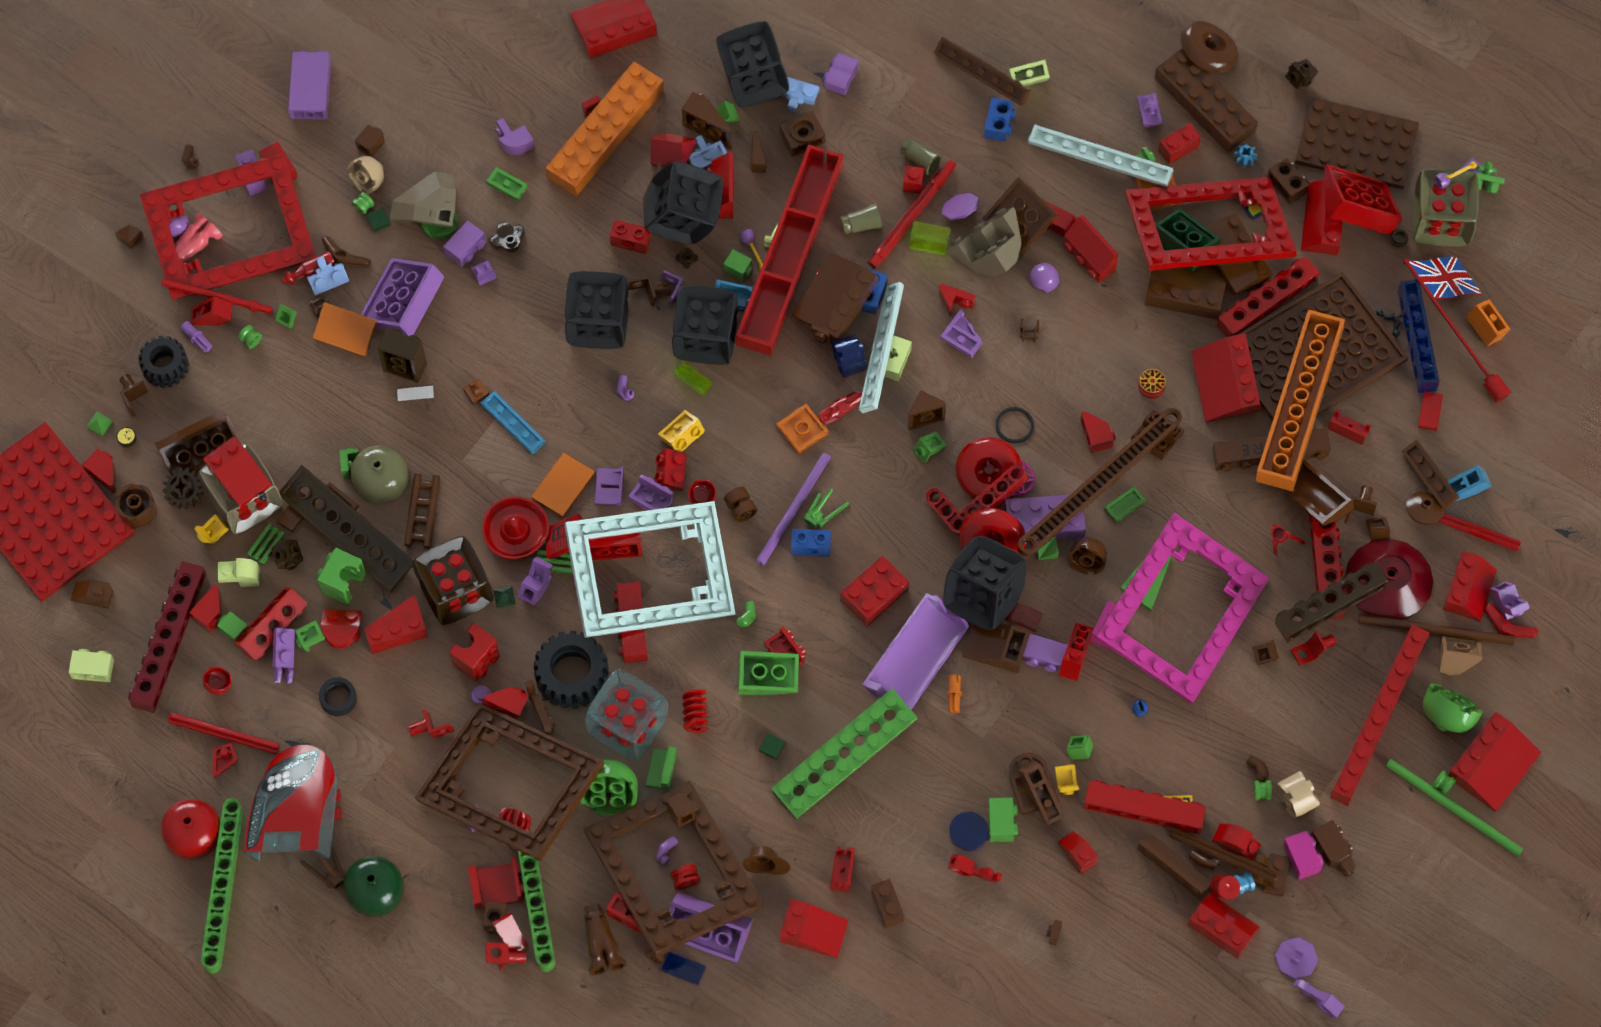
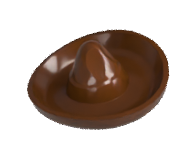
[1181,21,1239,73]

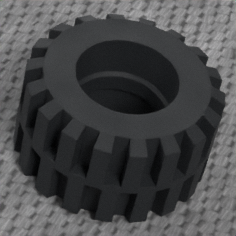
[138,336,189,388]

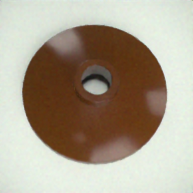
[1406,492,1444,525]

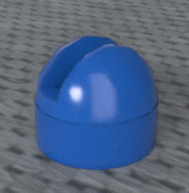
[1132,700,1148,717]

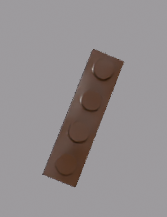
[1402,439,1460,509]

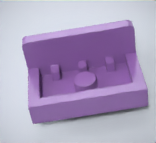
[628,475,673,511]

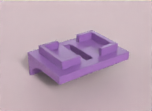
[595,466,624,506]

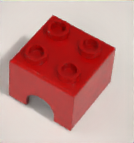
[449,623,500,682]

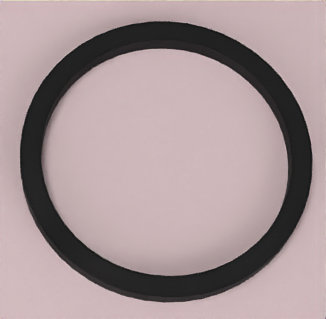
[996,407,1034,443]

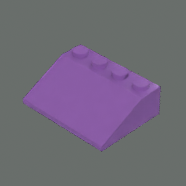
[361,258,444,336]

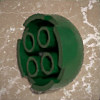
[343,856,404,917]

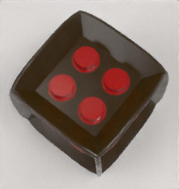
[412,536,494,625]

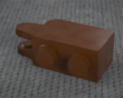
[1310,820,1355,877]

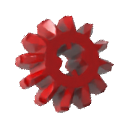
[498,808,532,831]

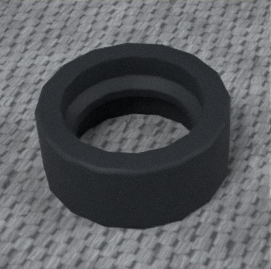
[319,677,357,717]

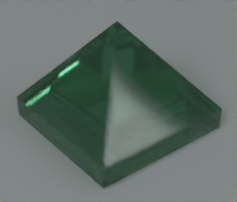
[493,586,516,608]

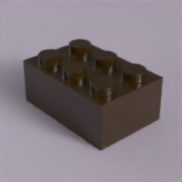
[378,328,427,383]

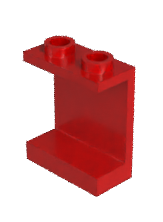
[468,858,525,910]

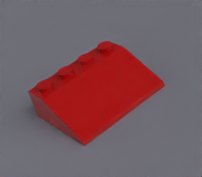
[570,0,657,59]
[1325,164,1402,235]
[1191,333,1262,423]
[1448,711,1541,812]

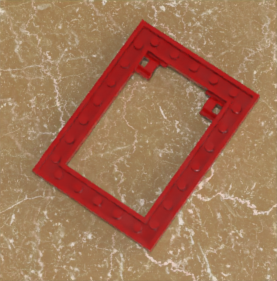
[140,154,316,301]
[1125,177,1297,271]

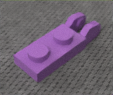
[272,628,295,683]

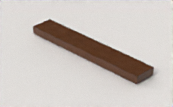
[934,37,1031,106]

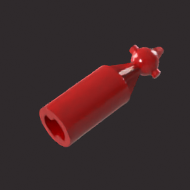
[281,251,336,285]

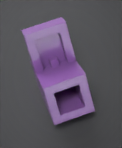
[495,118,535,155]
[517,557,553,605]
[1490,581,1530,620]

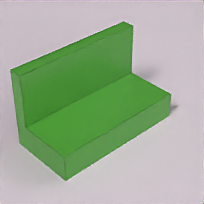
[646,746,677,790]

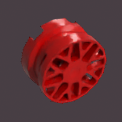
[670,864,701,890]

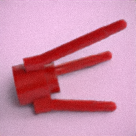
[1271,524,1305,555]

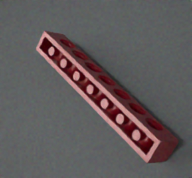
[128,561,206,713]

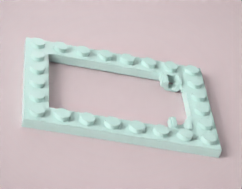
[564,501,735,638]

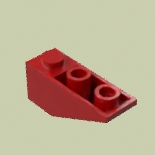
[1059,622,1094,681]

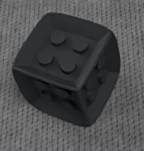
[716,21,789,107]
[644,162,723,244]
[565,271,628,349]
[672,285,738,365]
[943,536,1027,630]

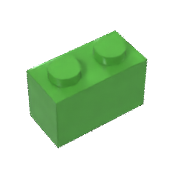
[988,798,1018,842]

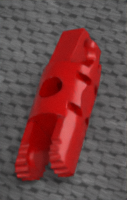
[818,391,862,425]

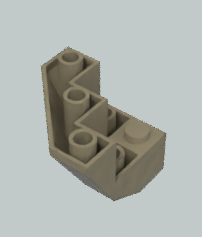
[389,171,456,228]
[947,207,1022,277]

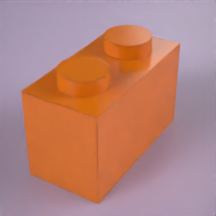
[1466,299,1511,346]

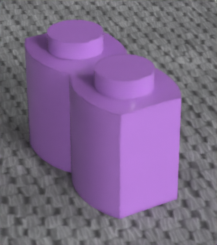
[822,52,859,96]

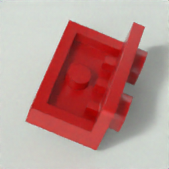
[654,448,686,491]
[764,626,806,666]

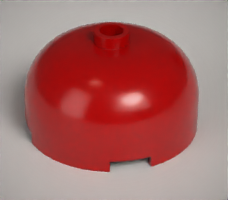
[161,798,221,860]

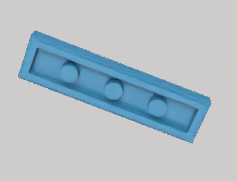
[481,391,546,455]

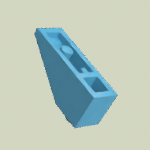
[1427,465,1492,502]

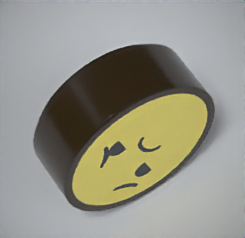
[117,427,137,447]

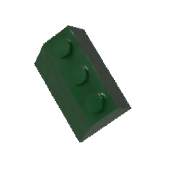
[1155,208,1220,271]

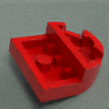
[321,609,363,649]

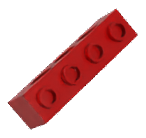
[234,587,307,661]

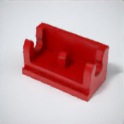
[1328,409,1371,445]
[830,847,855,892]

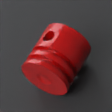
[1210,874,1241,900]

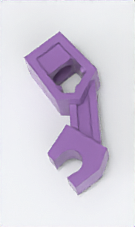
[1292,979,1345,1017]

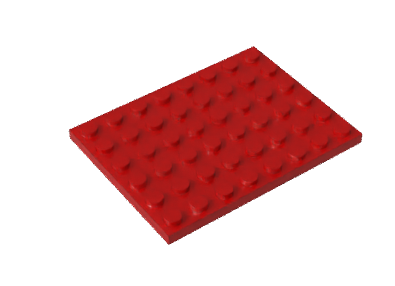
[0,422,135,602]

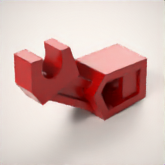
[947,854,1002,882]

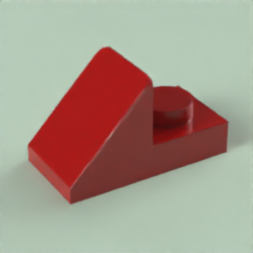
[939,283,976,315]

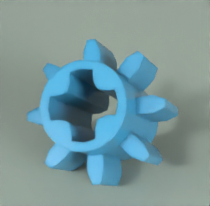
[1234,143,1257,168]

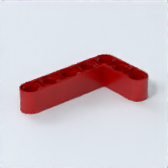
[926,465,1028,536]

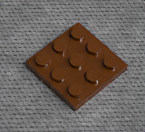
[982,177,1058,257]

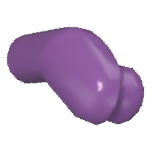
[616,375,634,401]
[656,836,678,865]

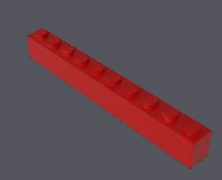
[1330,625,1430,806]

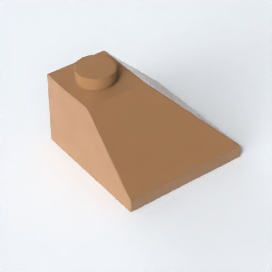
[1439,635,1483,676]

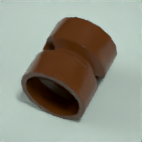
[724,486,758,523]

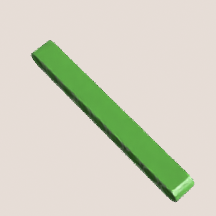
[201,798,243,974]

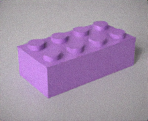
[1004,495,1086,540]

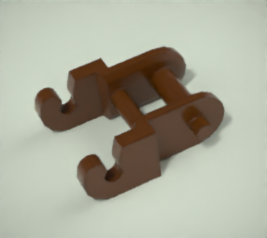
[309,294,332,319]
[1020,318,1039,342]

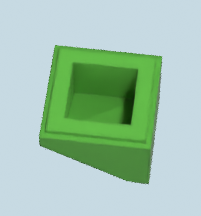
[1037,536,1058,560]
[1066,735,1093,760]

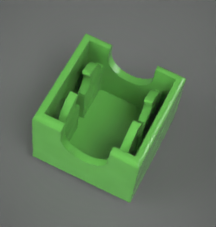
[316,548,366,605]

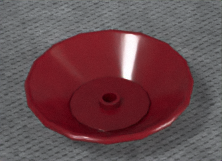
[1345,538,1434,619]

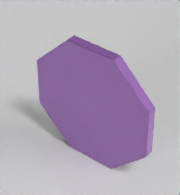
[941,193,979,220]
[1275,937,1318,979]

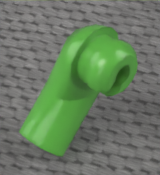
[737,601,756,628]

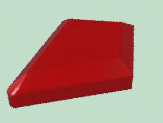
[212,742,238,778]

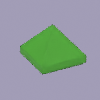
[275,304,297,329]
[86,412,113,436]

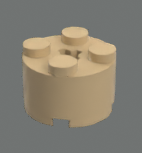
[1276,771,1320,818]

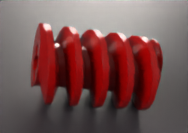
[682,689,708,733]

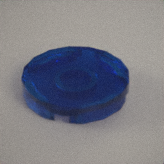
[949,812,989,851]

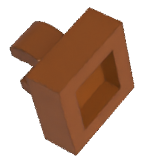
[463,378,489,405]

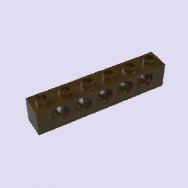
[1275,562,1388,643]

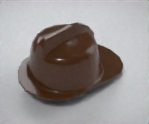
[742,846,791,875]

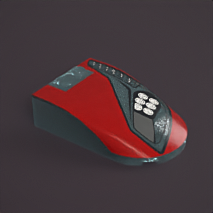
[244,745,338,861]

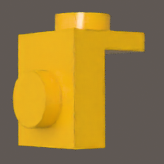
[194,514,229,544]
[1054,764,1079,795]

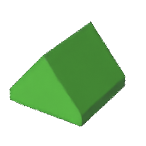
[716,101,739,124]

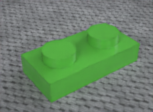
[486,167,528,201]

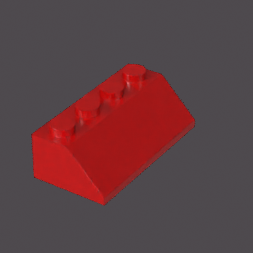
[1300,178,1343,256]

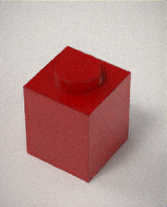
[903,165,924,194]

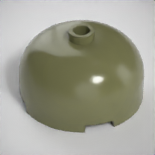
[350,445,409,504]

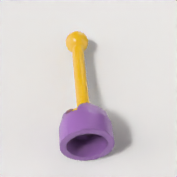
[1434,162,1477,189]
[739,229,763,270]

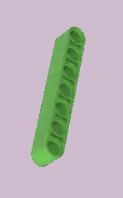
[518,851,555,972]

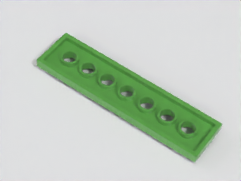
[771,688,918,819]

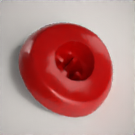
[955,437,1022,503]
[482,496,550,560]
[960,508,1026,556]

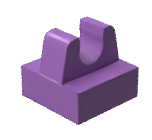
[471,260,496,286]

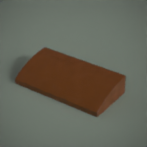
[1280,459,1354,526]

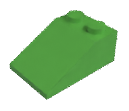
[737,651,799,696]

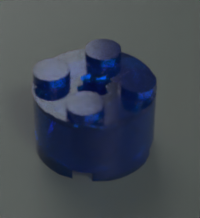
[832,334,868,377]

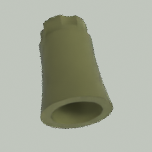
[900,138,942,175]
[841,203,882,234]

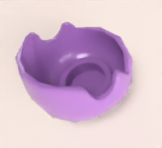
[169,216,189,237]
[1030,263,1059,292]

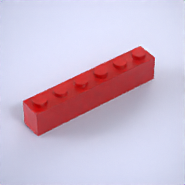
[1084,780,1206,834]

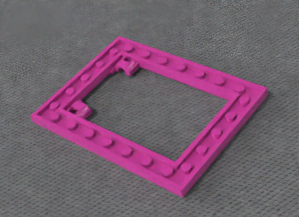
[1095,513,1270,704]

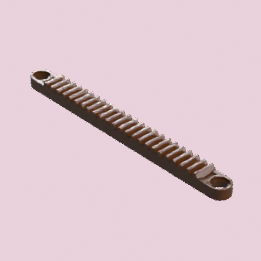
[1017,408,1182,557]

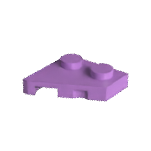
[940,309,982,359]

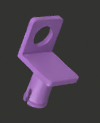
[661,270,683,306]

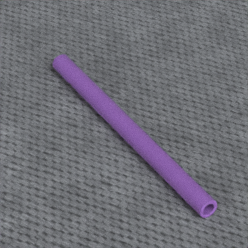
[756,453,831,566]

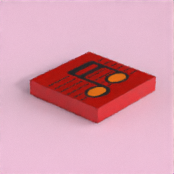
[546,513,582,560]

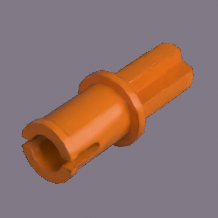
[947,674,962,714]

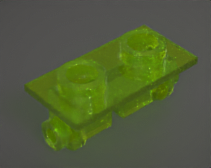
[673,360,713,397]

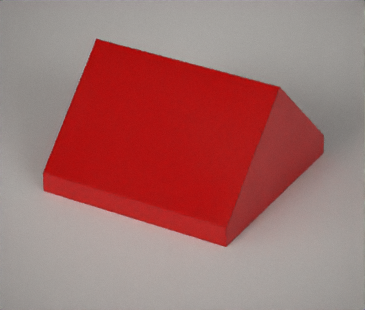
[650,133,697,168]

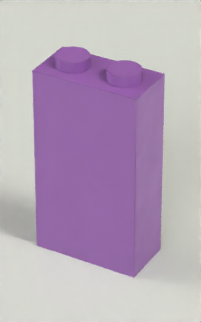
[289,50,331,119]

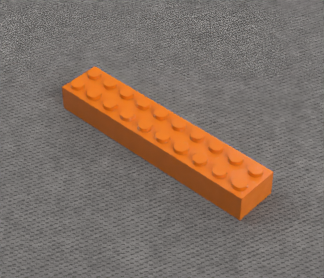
[1256,309,1345,492]

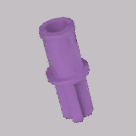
[180,321,212,352]

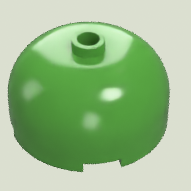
[1423,683,1483,733]
[580,760,638,816]

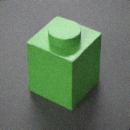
[723,250,754,282]
[217,612,248,643]

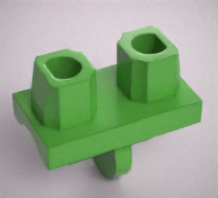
[1474,161,1505,193]

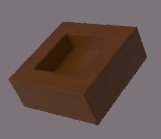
[1046,920,1062,946]

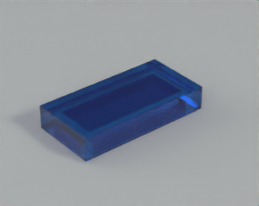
[661,952,706,986]

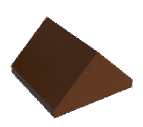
[908,390,946,430]

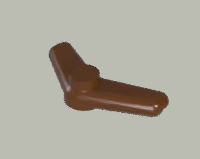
[322,236,371,266]

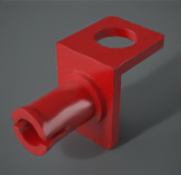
[1290,632,1336,666]
[408,709,455,738]
[485,943,526,970]

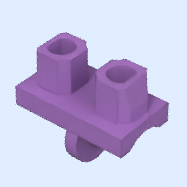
[1137,93,1162,128]

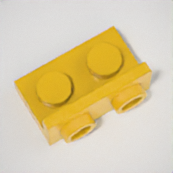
[658,410,705,452]

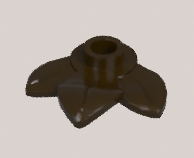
[488,222,525,252]

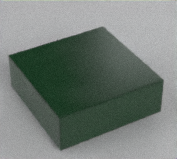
[366,208,391,232]
[759,733,785,760]

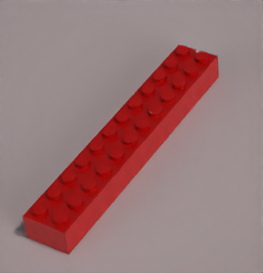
[736,144,844,356]

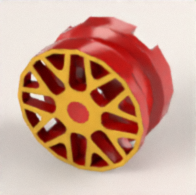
[1138,369,1166,399]

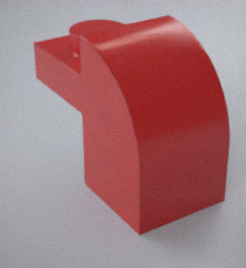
[1212,823,1261,861]

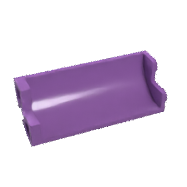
[862,593,969,710]

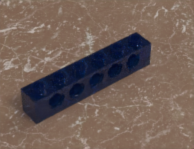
[1398,280,1440,393]

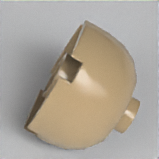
[348,156,384,194]

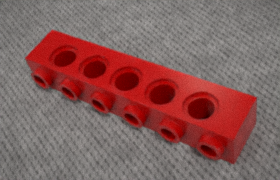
[1217,256,1320,337]
[1309,514,1347,619]

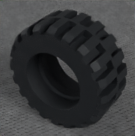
[533,631,609,709]

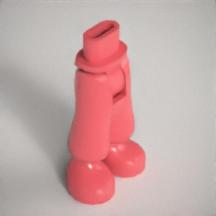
[175,213,223,263]

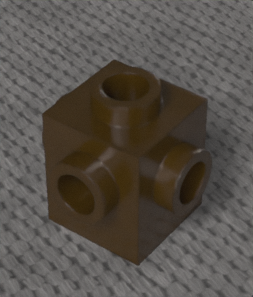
[1285,59,1319,89]
[271,539,304,571]

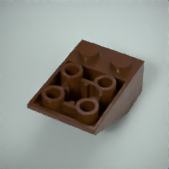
[962,624,1030,673]

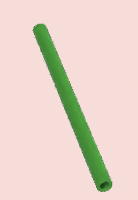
[1386,759,1523,857]

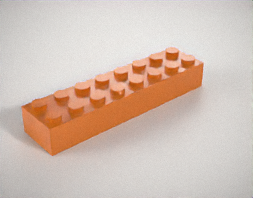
[546,61,664,197]

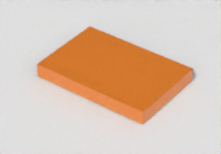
[313,302,378,356]
[531,452,595,518]

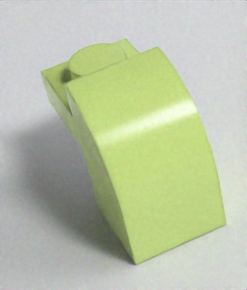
[218,558,260,587]

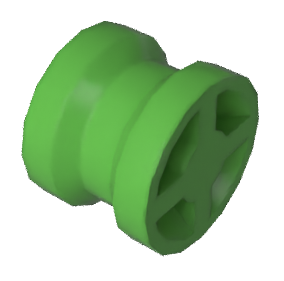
[351,192,375,215]
[238,325,262,349]
[1432,770,1457,795]
[1254,780,1272,800]

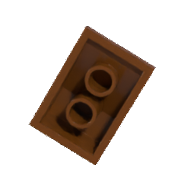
[682,92,732,150]

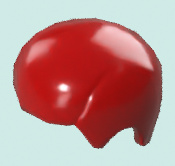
[687,479,717,504]
[202,666,232,696]

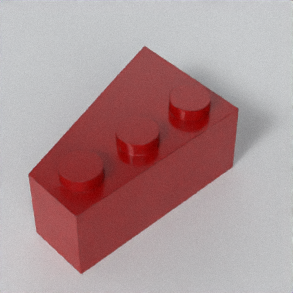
[365,595,428,654]

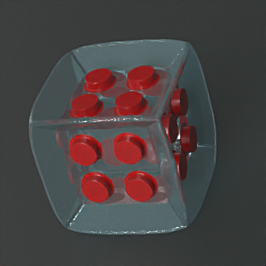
[585,669,669,761]

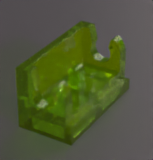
[909,221,951,255]

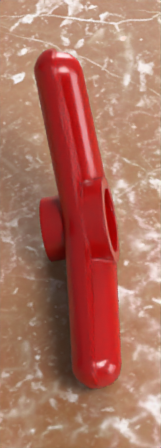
[1484,603,1538,638]

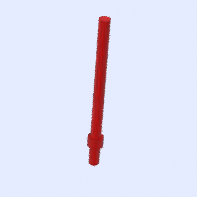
[161,278,273,314]

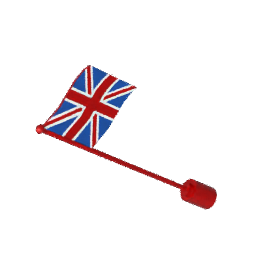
[1403,257,1512,404]

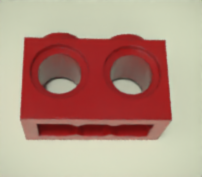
[606,892,642,934]

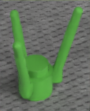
[804,488,850,528]

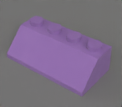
[670,892,753,963]

